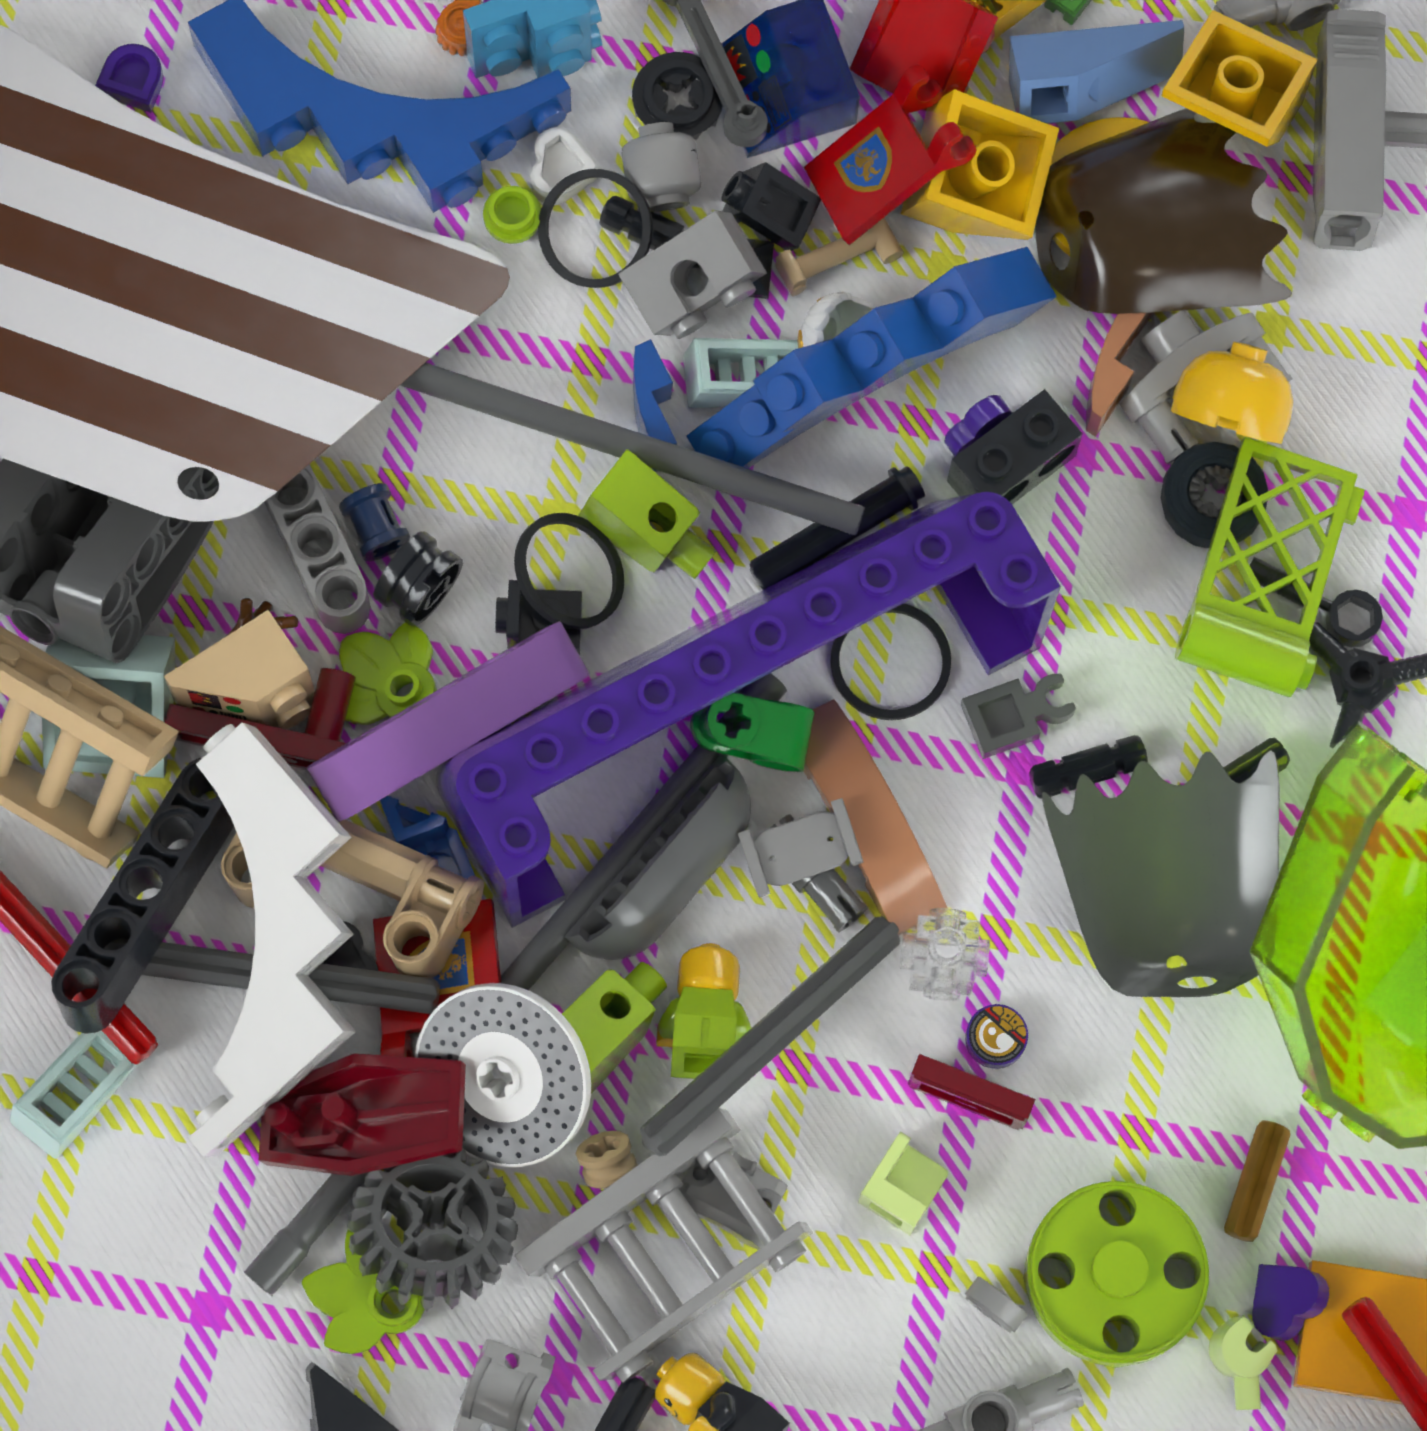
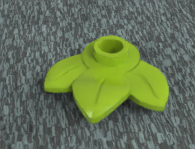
[339,622,437,726]
[302,1229,425,1354]

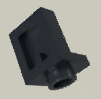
[721,162,821,251]
[495,580,582,655]

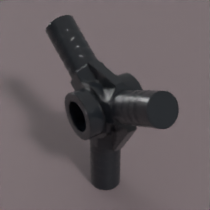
[1309,622,1427,754]

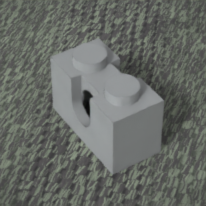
[618,210,767,339]

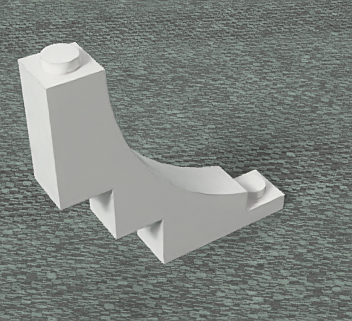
[188,722,356,1157]

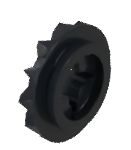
[632,52,723,140]

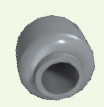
[621,122,701,212]

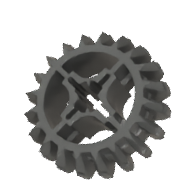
[347,1147,518,1312]

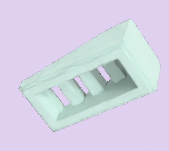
[683,338,798,408]
[10,1030,139,1159]

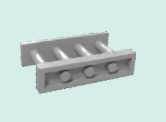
[514,1108,813,1383]

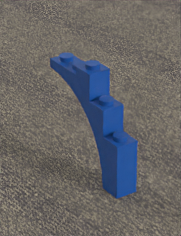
[188,0,571,213]
[686,247,1057,469]

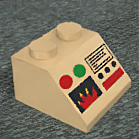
[164,610,315,729]

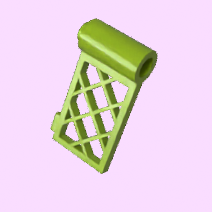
[1175,436,1365,697]

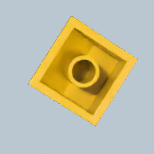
[1161,10,1318,147]
[900,89,1059,240]

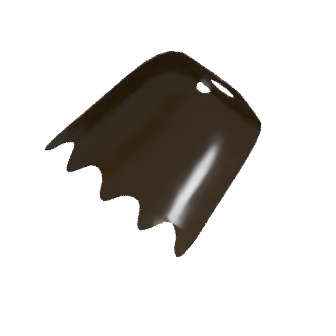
[1035,108,1292,314]

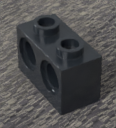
[947,389,1083,504]

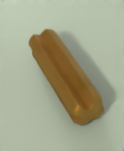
[1224,1120,1291,1242]

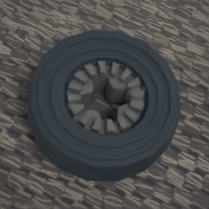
[1160,441,1268,548]

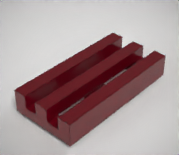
[908,1054,1036,1131]

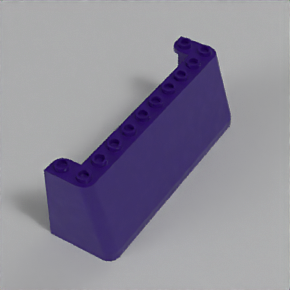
[436,492,1061,928]

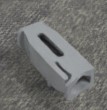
[1313,9,1427,251]

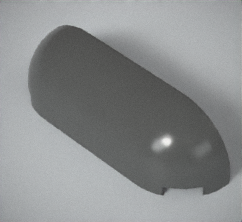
[564,754,751,960]

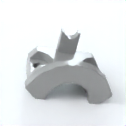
[679,1152,788,1250]
[453,1339,555,1431]

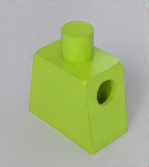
[578,449,717,579]
[562,962,667,1094]

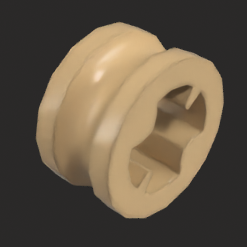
[576,1131,638,1189]

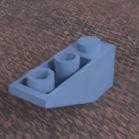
[1009,20,1184,123]

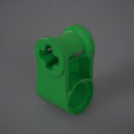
[690,693,815,772]

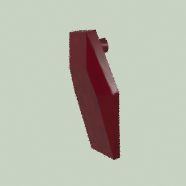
[258,1053,466,1176]

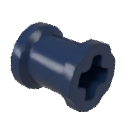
[339,483,410,561]

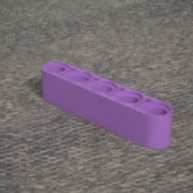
[307,621,590,822]

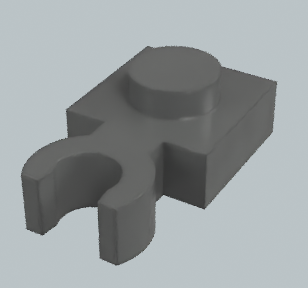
[960,674,1076,759]

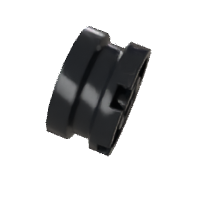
[373,531,463,627]

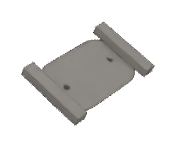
[738,798,864,898]

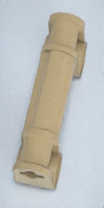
[221,813,484,978]

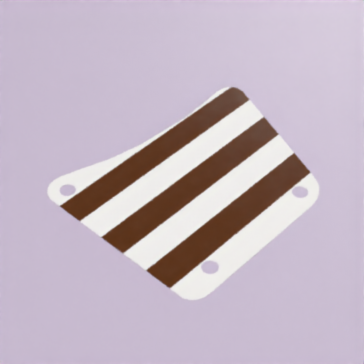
[0,25,510,522]

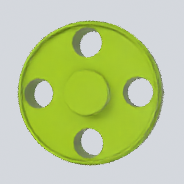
[1023,1181,1209,1368]

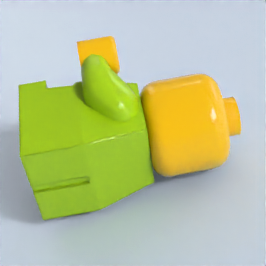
[656,943,751,1079]

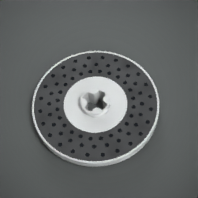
[415,983,591,1167]

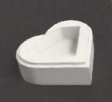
[530,127,602,205]

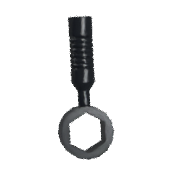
[1250,557,1383,648]

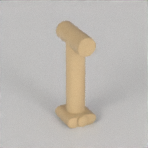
[775,217,904,296]

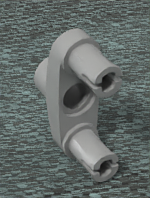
[1119,310,1293,464]

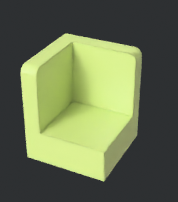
[858,1131,948,1235]

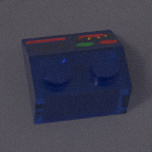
[721,0,860,158]

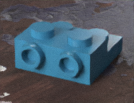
[463,0,602,78]

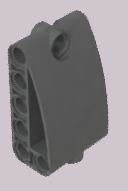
[0,458,219,663]

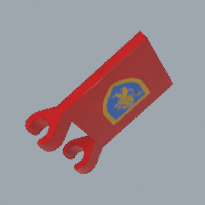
[804,65,977,245]
[373,898,501,1057]

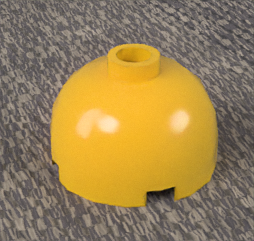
[1171,341,1293,444]

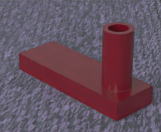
[165,668,356,769]

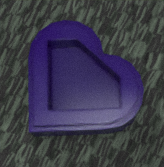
[944,395,1012,457]
[1252,1264,1329,1341]

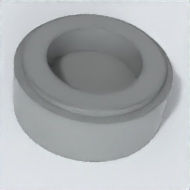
[965,1276,1028,1333]

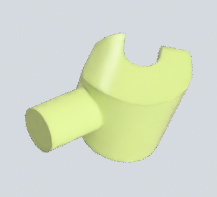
[1209,1315,1278,1410]

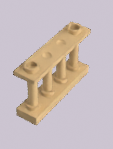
[0,626,179,869]

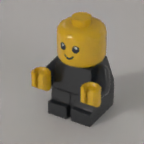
[655,1353,790,1431]

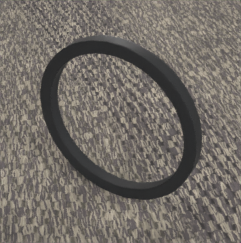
[538,169,653,288]
[514,513,624,630]
[830,603,951,720]

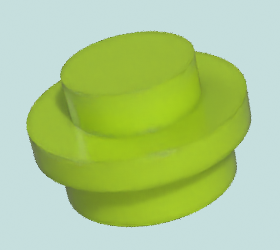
[483,186,541,244]

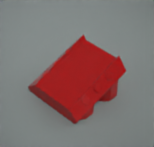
[849,0,998,111]

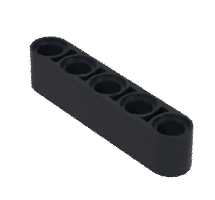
[51,757,234,1034]

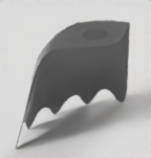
[1042,751,1280,997]

